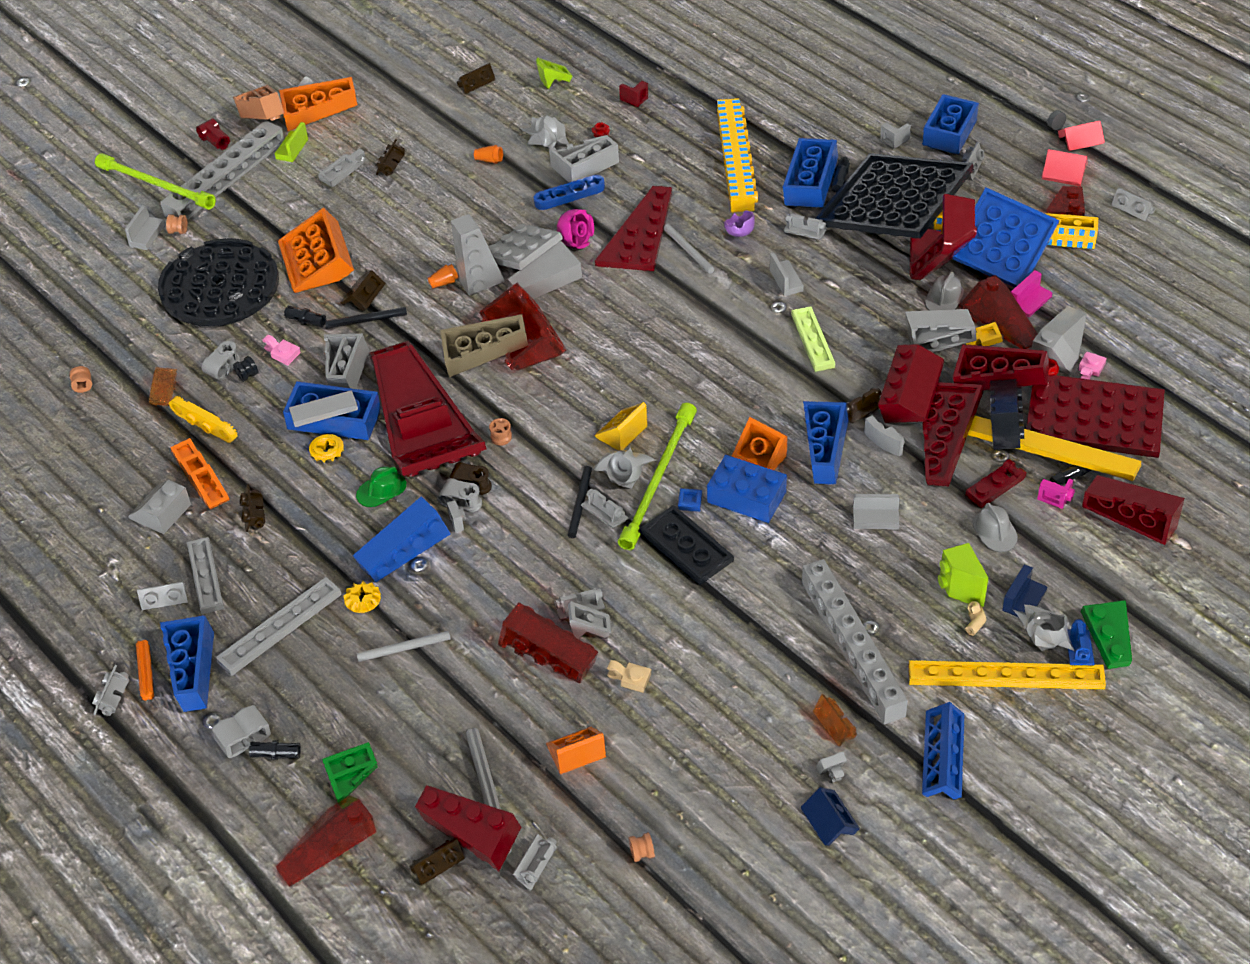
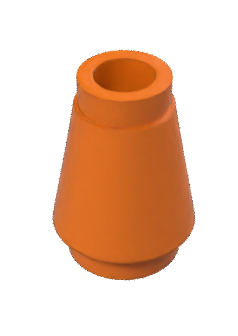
[474,145,503,164]
[427,264,459,289]

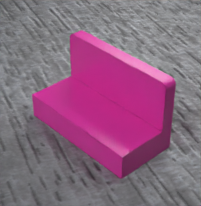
[1009,270,1053,317]

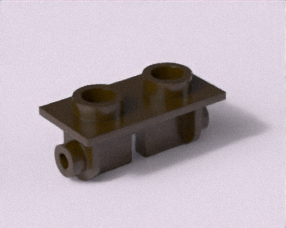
[457,63,496,94]
[376,139,405,176]
[846,387,882,424]
[239,484,266,532]
[409,839,465,886]

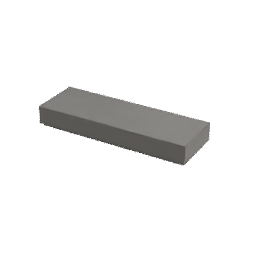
[289,390,358,427]

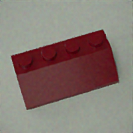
[878,344,944,423]

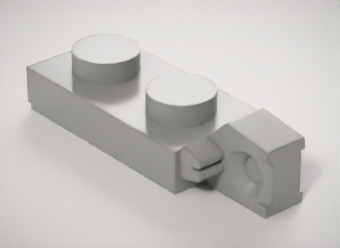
[318,149,366,187]

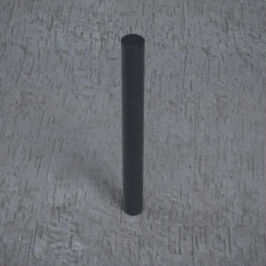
[325,307,407,329]
[567,466,592,538]

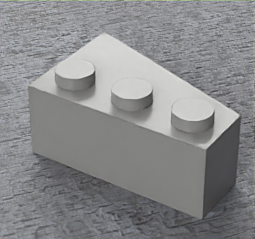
[324,333,370,389]

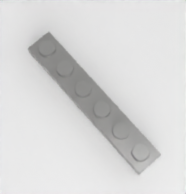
[215,577,341,676]

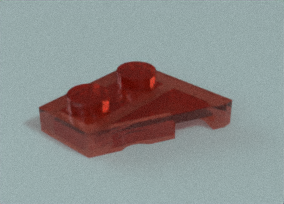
[1046,186,1085,216]

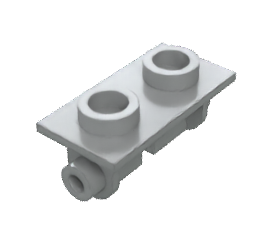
[962,142,984,181]
[1111,187,1155,221]
[784,213,827,240]
[581,489,629,528]
[137,581,188,610]
[554,588,605,620]
[92,665,129,716]
[512,834,557,891]

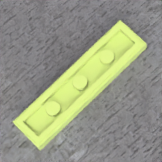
[791,306,835,372]

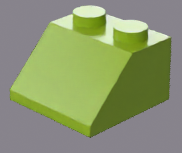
[938,543,988,607]

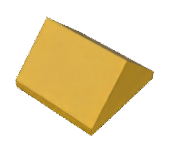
[595,402,647,450]

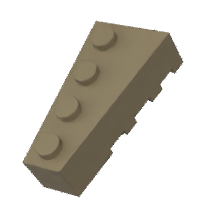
[440,314,528,377]

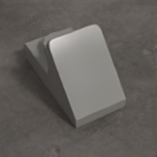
[568,601,611,641]

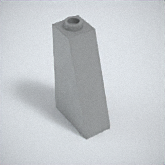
[507,241,582,305]

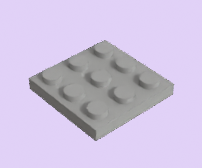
[489,224,563,270]

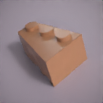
[233,85,284,121]

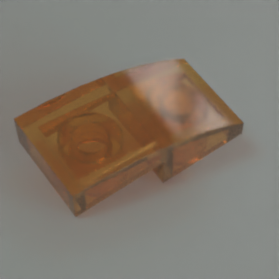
[149,367,177,406]

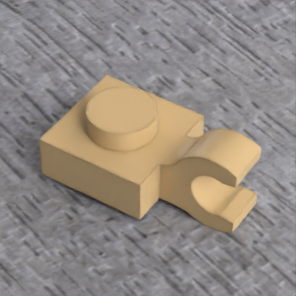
[607,660,651,693]

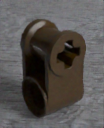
[448,462,492,495]

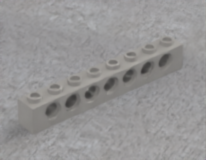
[160,120,284,220]
[802,559,908,725]

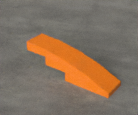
[170,438,230,510]

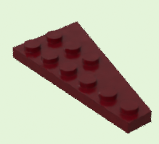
[595,186,672,271]
[923,382,984,487]

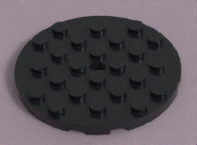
[158,238,279,326]

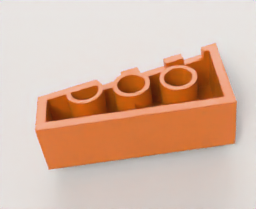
[279,77,357,131]

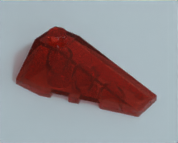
[959,275,1038,349]
[276,796,376,887]

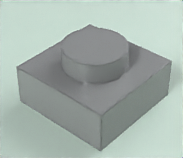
[447,500,466,533]

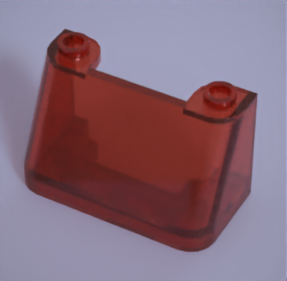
[479,282,567,371]

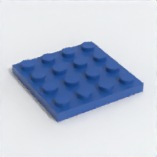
[951,187,1059,288]

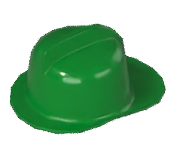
[356,467,407,507]

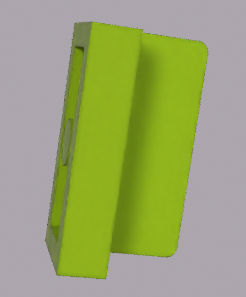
[275,122,308,162]

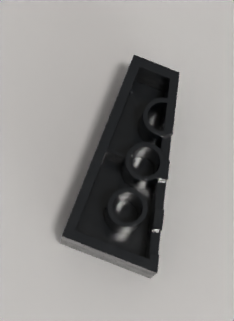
[990,379,1025,450]

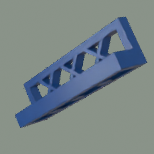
[922,702,965,800]

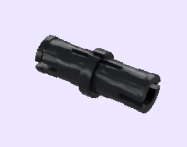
[284,305,326,328]
[249,740,301,760]

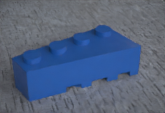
[803,401,848,484]
[353,496,451,582]
[160,615,214,712]

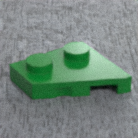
[322,742,378,804]

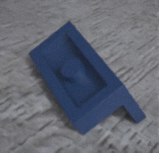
[1002,564,1047,618]
[801,787,860,846]

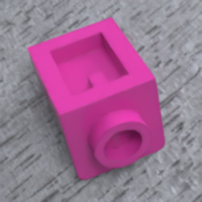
[1037,479,1075,509]

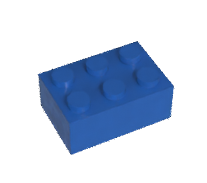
[922,94,979,155]
[707,454,787,523]

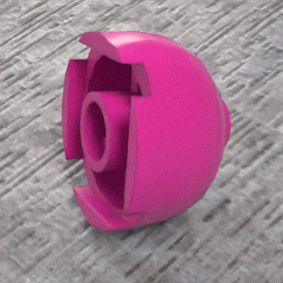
[557,209,594,249]

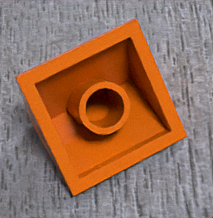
[732,417,787,470]
[546,726,606,774]

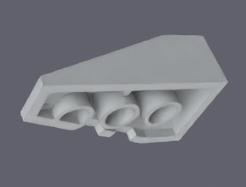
[1032,306,1087,374]

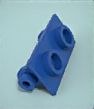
[1067,619,1095,666]

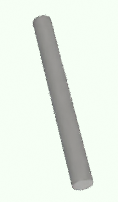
[663,224,715,274]
[357,631,451,662]

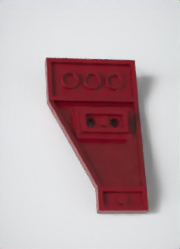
[369,341,486,477]

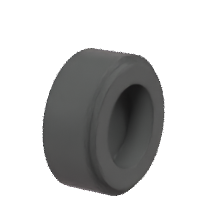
[1047,110,1066,130]

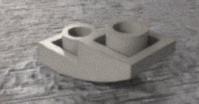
[864,415,905,456]

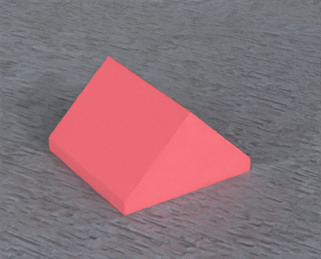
[1042,149,1088,186]

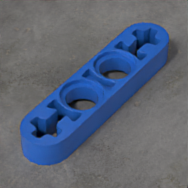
[534,175,605,210]

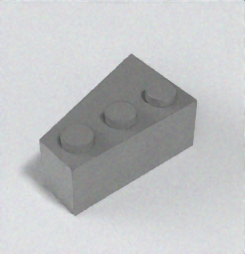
[549,135,619,182]
[905,309,977,352]

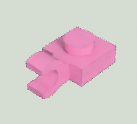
[262,335,301,365]
[1078,351,1107,380]

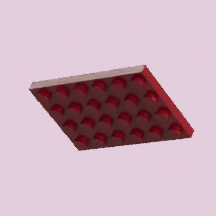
[1026,375,1165,458]

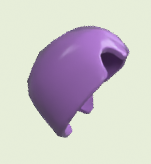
[724,210,755,237]

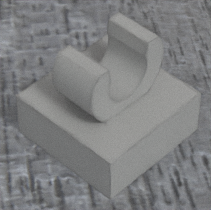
[816,752,847,783]

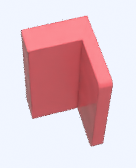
[1058,121,1105,151]

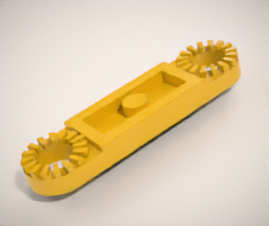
[169,396,238,443]

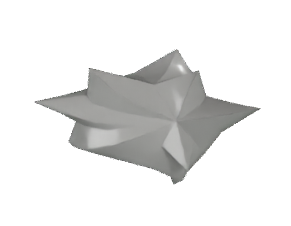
[520,114,569,148]
[592,445,655,489]
[1013,605,1075,651]

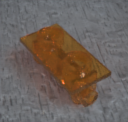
[813,694,857,746]

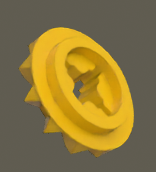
[309,434,344,463]
[343,581,381,613]

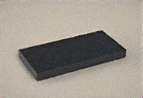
[640,505,734,585]

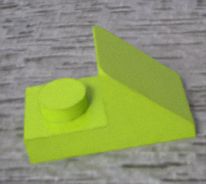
[536,58,573,89]

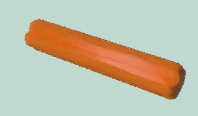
[136,640,154,701]

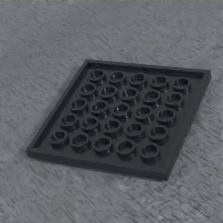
[815,153,974,239]

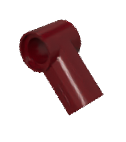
[196,118,230,150]

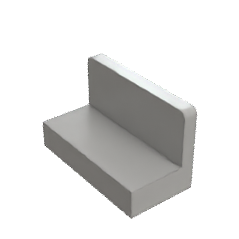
[125,205,165,250]
[770,253,804,296]
[853,494,900,529]

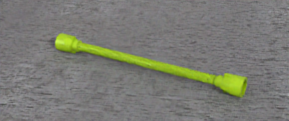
[95,153,216,210]
[618,402,697,550]

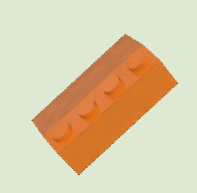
[278,208,354,293]

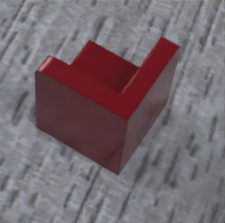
[619,81,648,107]

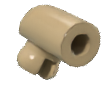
[965,601,986,636]

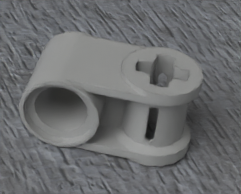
[202,341,241,380]
[437,478,483,512]

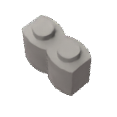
[212,705,271,758]

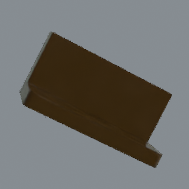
[340,270,386,312]

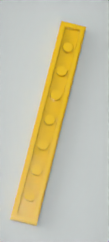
[968,416,1141,481]
[908,660,1106,689]

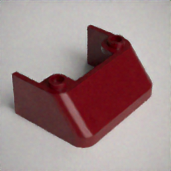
[910,194,977,281]

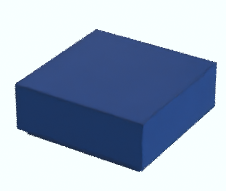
[678,488,702,512]

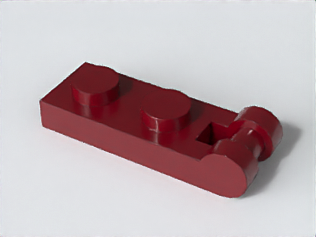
[965,459,1027,508]

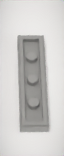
[187,537,224,615]

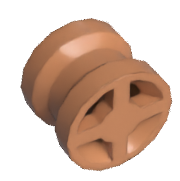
[166,214,187,234]
[69,366,92,393]
[489,418,512,446]
[628,832,655,862]

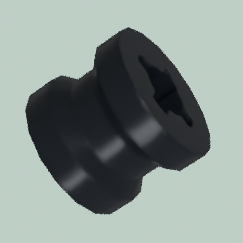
[233,356,259,382]

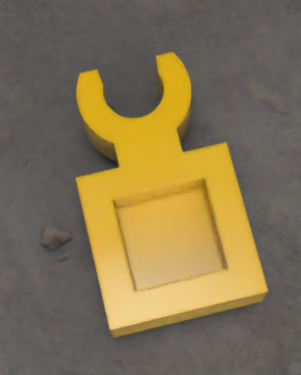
[966,322,1003,346]

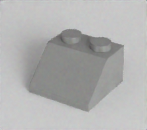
[128,480,191,534]

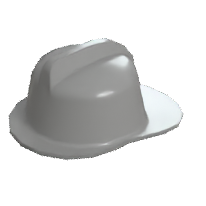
[925,272,964,310]
[973,503,1018,552]

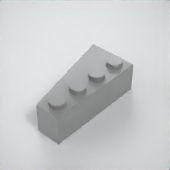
[451,214,505,295]

